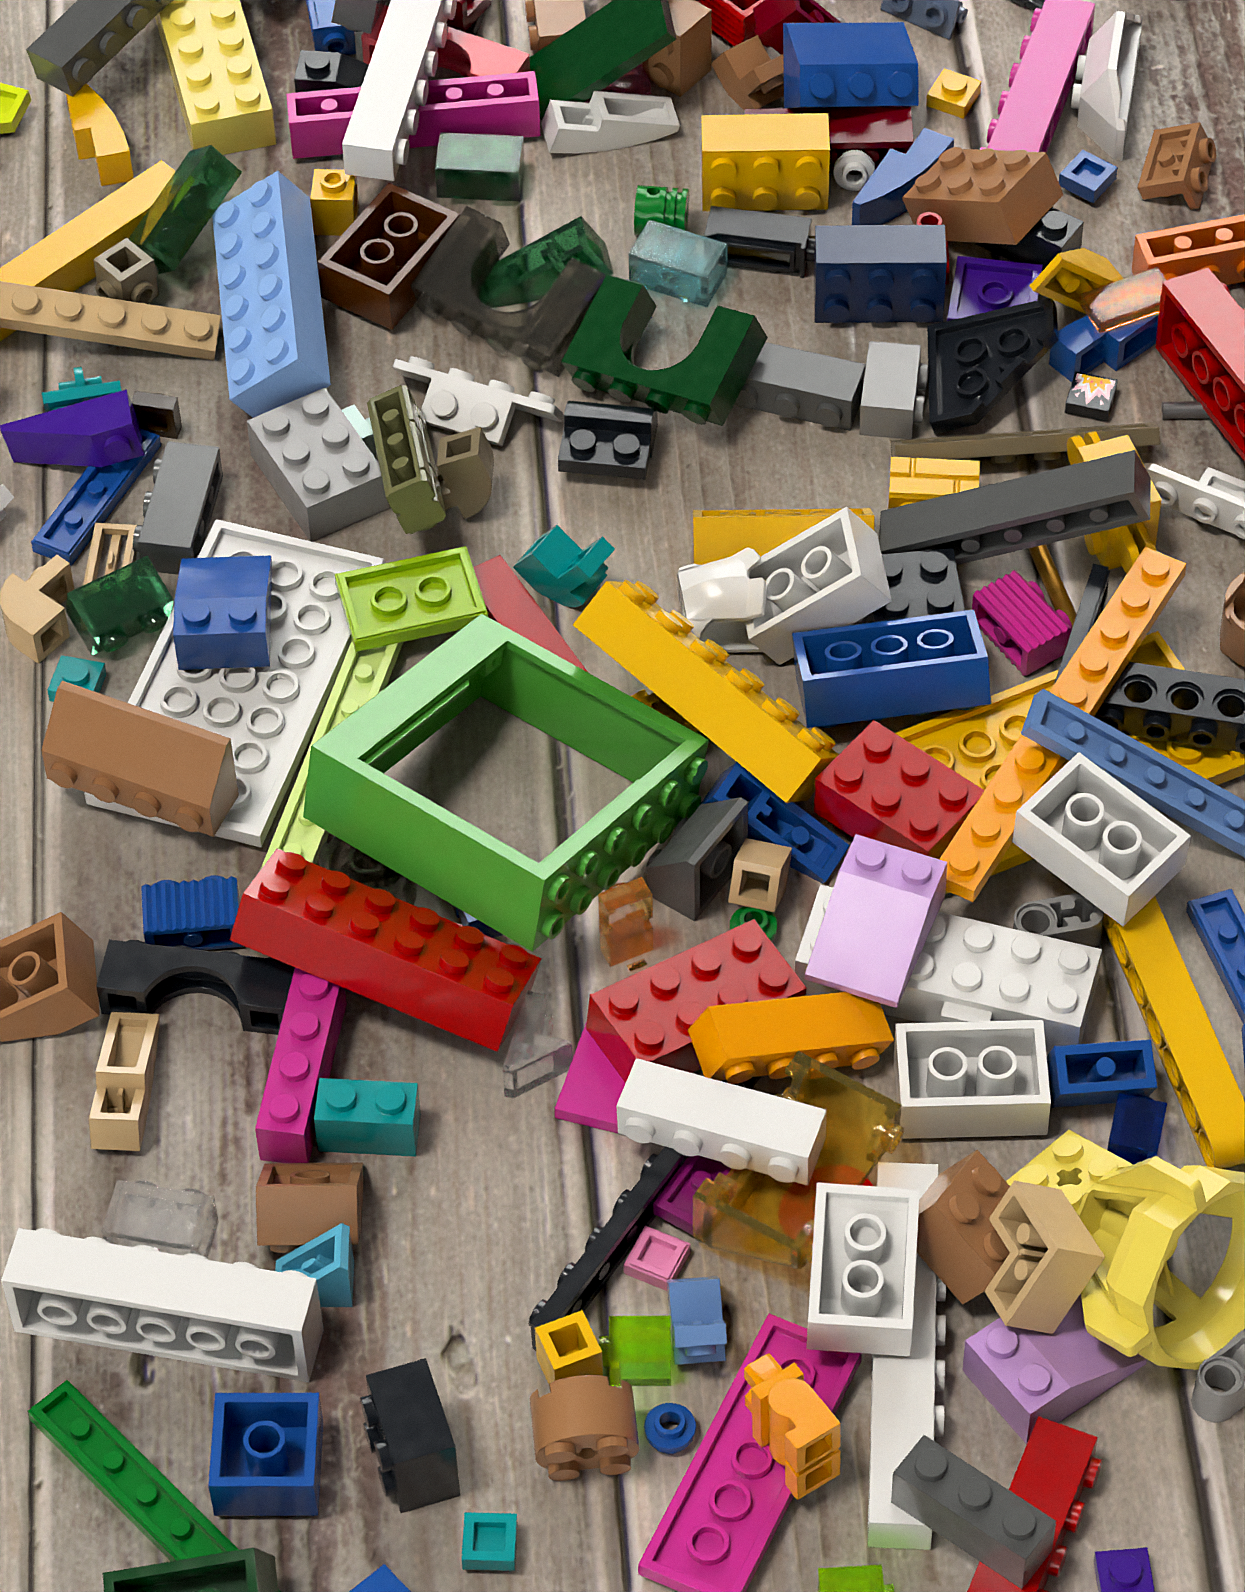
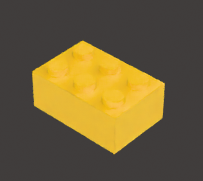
[701,113,830,211]

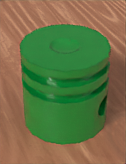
[634,185,689,239]

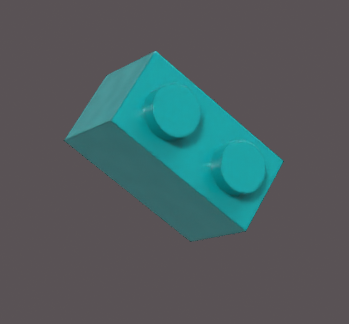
[314,1078,421,1157]

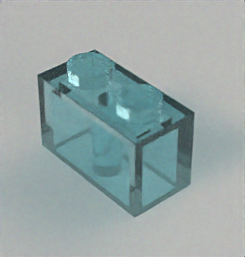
[628,220,727,308]

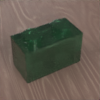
[435,132,525,202]
[66,556,174,656]

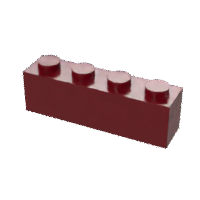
[745,106,914,173]

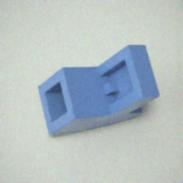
[667,1276,727,1365]

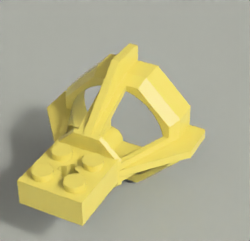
[1006,1130,1245,1370]

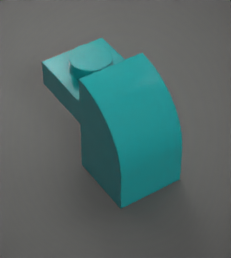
[513,525,615,607]

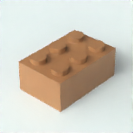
[902,147,1064,245]

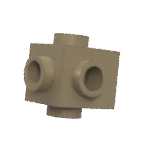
[93,237,159,304]

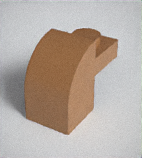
[711,35,784,110]

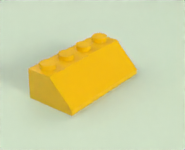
[693,508,874,565]

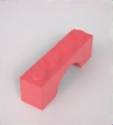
[361,5,530,77]

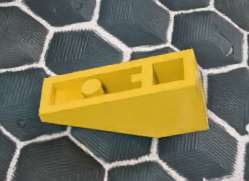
[1030,248,1134,315]

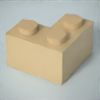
[985,1180,1105,1334]

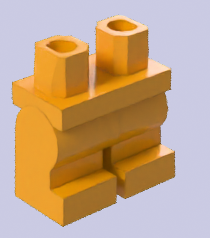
[744,1353,841,1500]

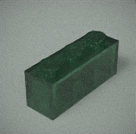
[129,145,242,274]

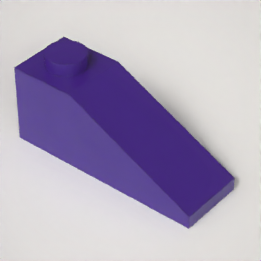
[0,389,144,467]

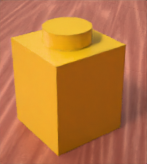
[535,1310,603,1384]

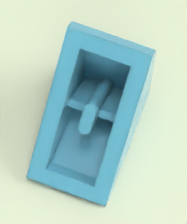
[275,1223,354,1307]

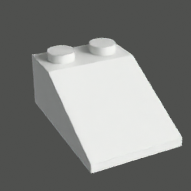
[806,1183,920,1356]

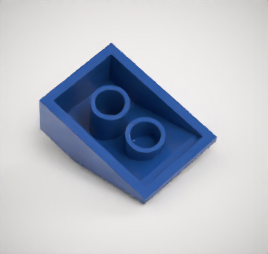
[173,555,272,670]

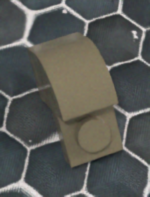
[436,427,494,519]

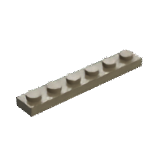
[890,422,1160,463]

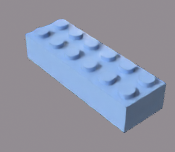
[212,171,331,418]

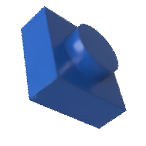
[1059,149,1118,203]

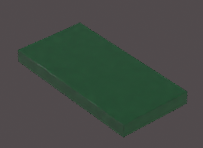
[530,0,676,121]

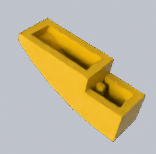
[66,83,134,186]

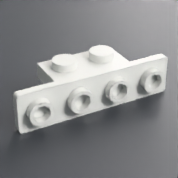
[393,356,564,447]
[1147,464,1245,539]

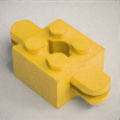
[1067,431,1162,575]

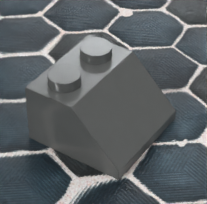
[645,797,748,921]

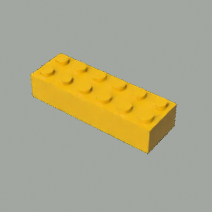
[573,580,839,803]

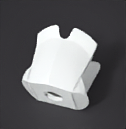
[677,547,766,653]

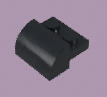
[558,400,658,480]

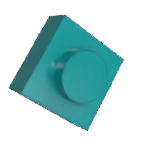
[47,655,107,702]
[462,1512,518,1571]

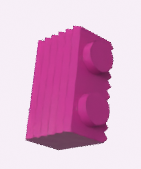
[972,570,1072,676]

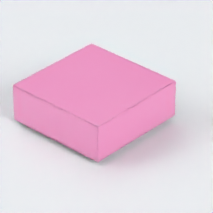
[624,1225,691,1291]

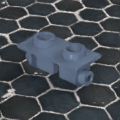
[880,0,968,40]

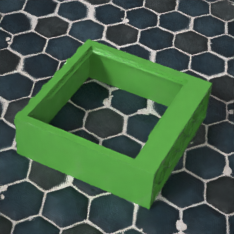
[303,614,709,952]

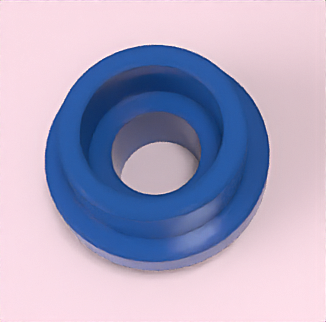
[644,1403,696,1454]

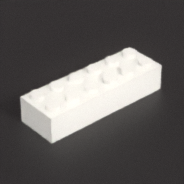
[795,885,1102,1053]
[1,1228,324,1382]

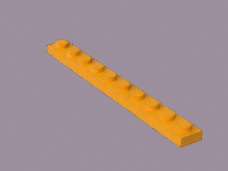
[939,547,1187,902]

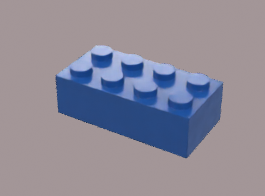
[792,610,991,728]

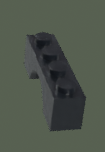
[96,939,295,1035]

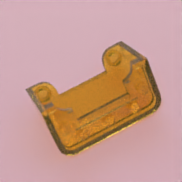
[693,1051,904,1269]

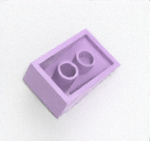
[805,834,947,1008]
[962,1294,1147,1444]

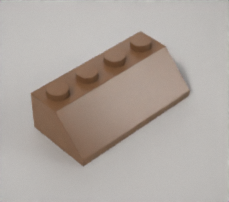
[41,681,239,837]

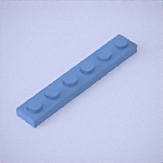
[1021,689,1245,858]

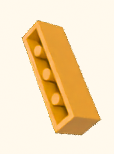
[688,992,894,1084]

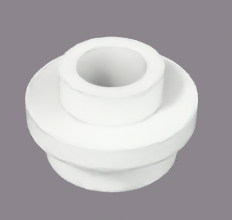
[834,150,875,191]

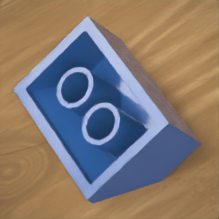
[783,22,919,108]

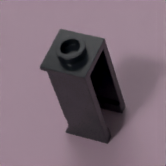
[704,206,815,278]

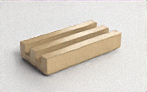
[82,523,137,603]

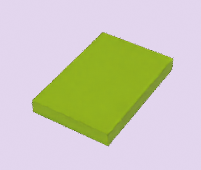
[334,546,488,652]

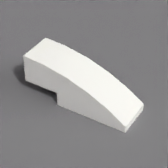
[541,91,680,154]

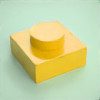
[926,68,981,119]

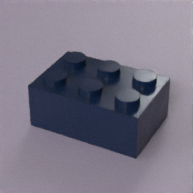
[814,225,947,323]

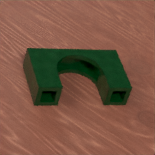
[561,274,768,426]

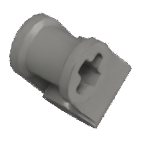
[1191,1329,1245,1422]

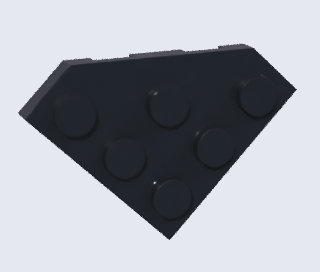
[927,298,1058,434]

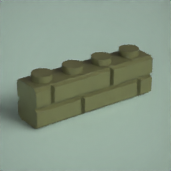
[367,385,446,534]

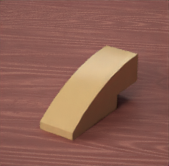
[89,1012,160,1151]

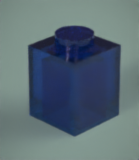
[1107,1093,1167,1164]

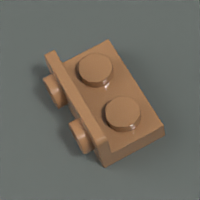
[1137,122,1216,210]

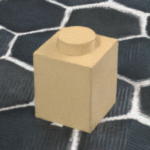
[728,838,792,912]

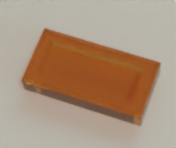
[1080,267,1166,333]

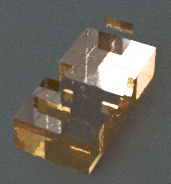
[598,877,653,972]

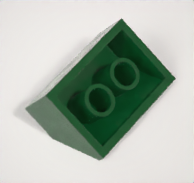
[103,1547,278,1592]

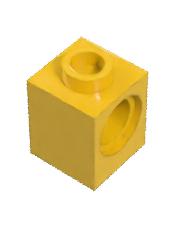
[310,169,360,236]

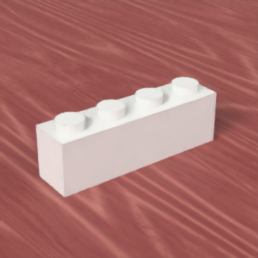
[616,1058,826,1185]

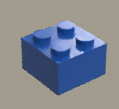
[208,1393,324,1516]

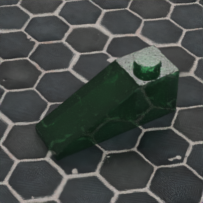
[473,216,614,310]

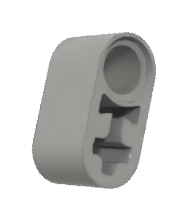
[1013,893,1104,948]

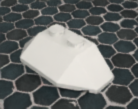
[1071,11,1143,161]

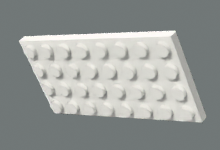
[84,519,385,847]

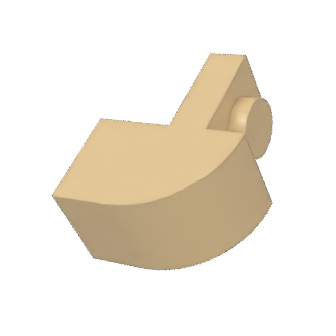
[0,555,75,664]

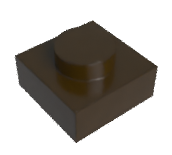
[131,391,182,439]

